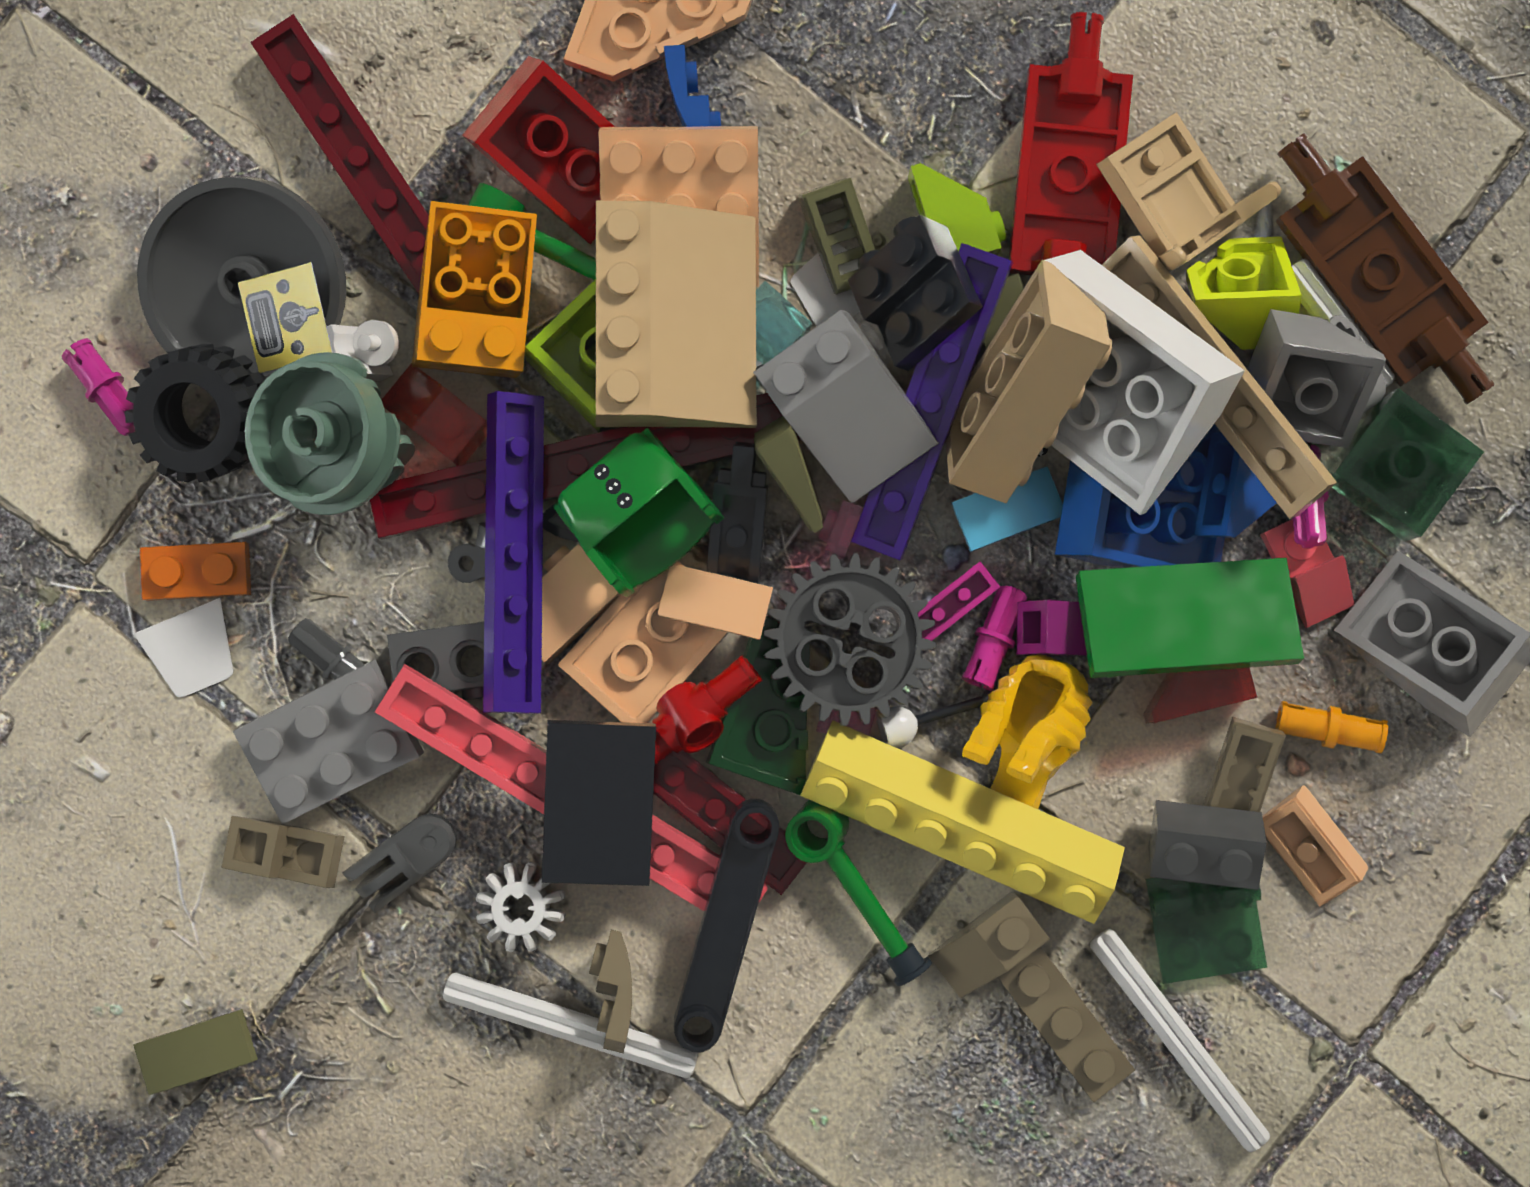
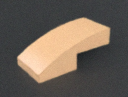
[657,565,773,640]

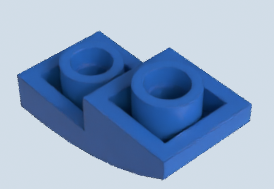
[664,45,721,127]

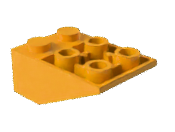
[412,201,537,378]

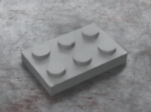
[233,659,424,824]

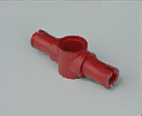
[652,655,763,766]

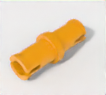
[1275,701,1388,754]

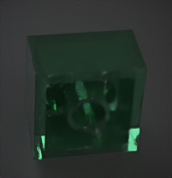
[1328,388,1484,542]

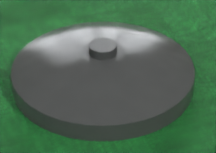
[137,176,346,378]

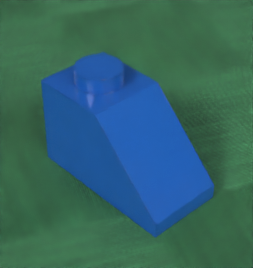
[1194,432,1277,538]

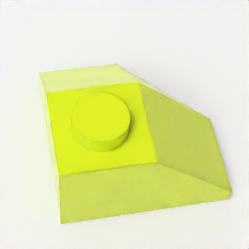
[1186,236,1302,350]

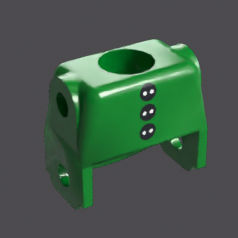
[553,428,724,598]

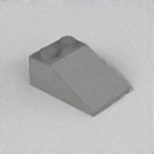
[753,310,939,504]
[1334,551,1530,737]

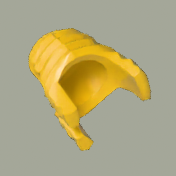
[962,654,1093,809]

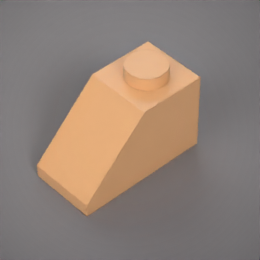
[542,544,620,664]

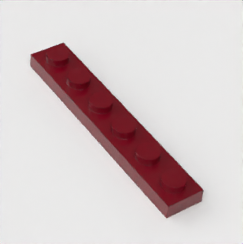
[250,14,429,294]

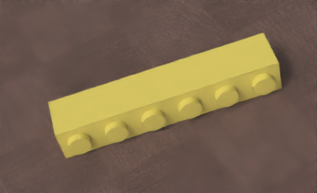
[800,720,1125,924]

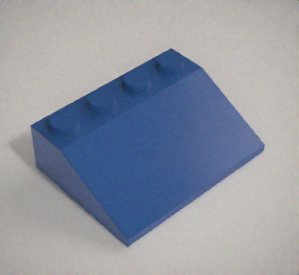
[1055,424,1225,568]

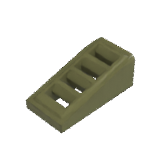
[797,178,875,295]
[754,416,823,533]

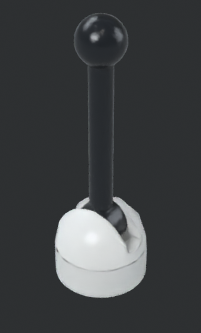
[876,688,996,748]

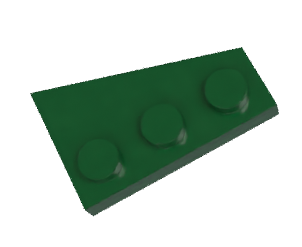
[706,616,810,795]

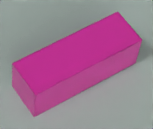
[917,562,1000,641]

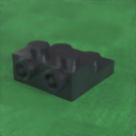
[848,215,983,371]

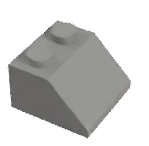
[1247,309,1386,448]

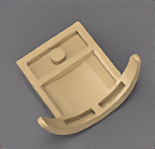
[1096,112,1282,271]

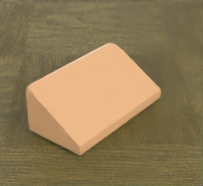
[1263,786,1368,907]

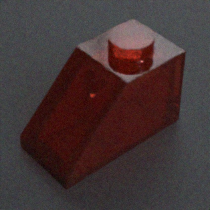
[381,363,487,466]
[1143,667,1258,724]

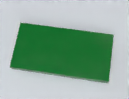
[1076,558,1304,678]

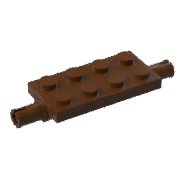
[1275,133,1495,405]

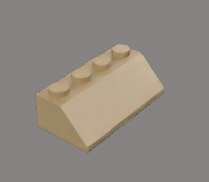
[946,260,1112,503]

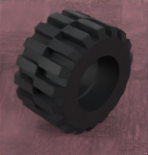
[125,344,266,483]

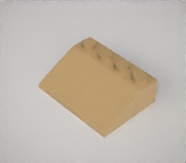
[596,200,757,428]

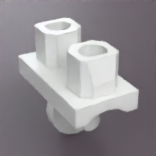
[327,320,399,382]

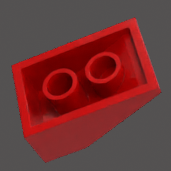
[462,56,615,245]

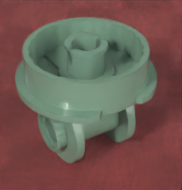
[245,352,415,515]

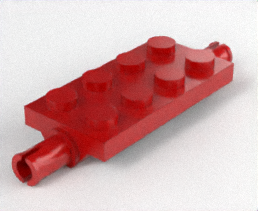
[1009,12,1133,275]

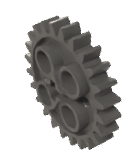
[763,553,936,726]

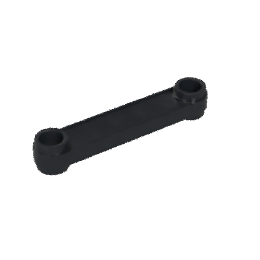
[673,798,779,1053]

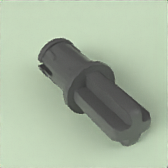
[288,618,364,680]

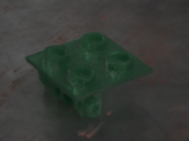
[1145,877,1267,984]

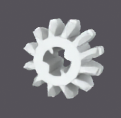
[476,862,566,952]

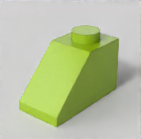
[908,163,1006,256]

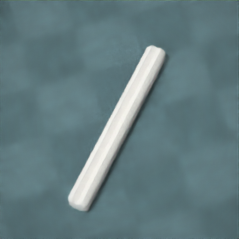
[1090,929,1270,1153]
[443,973,698,1078]

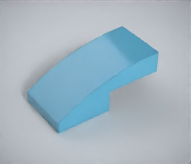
[951,466,1063,552]

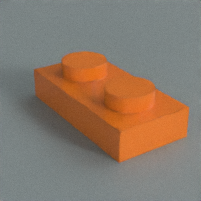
[140,542,251,601]

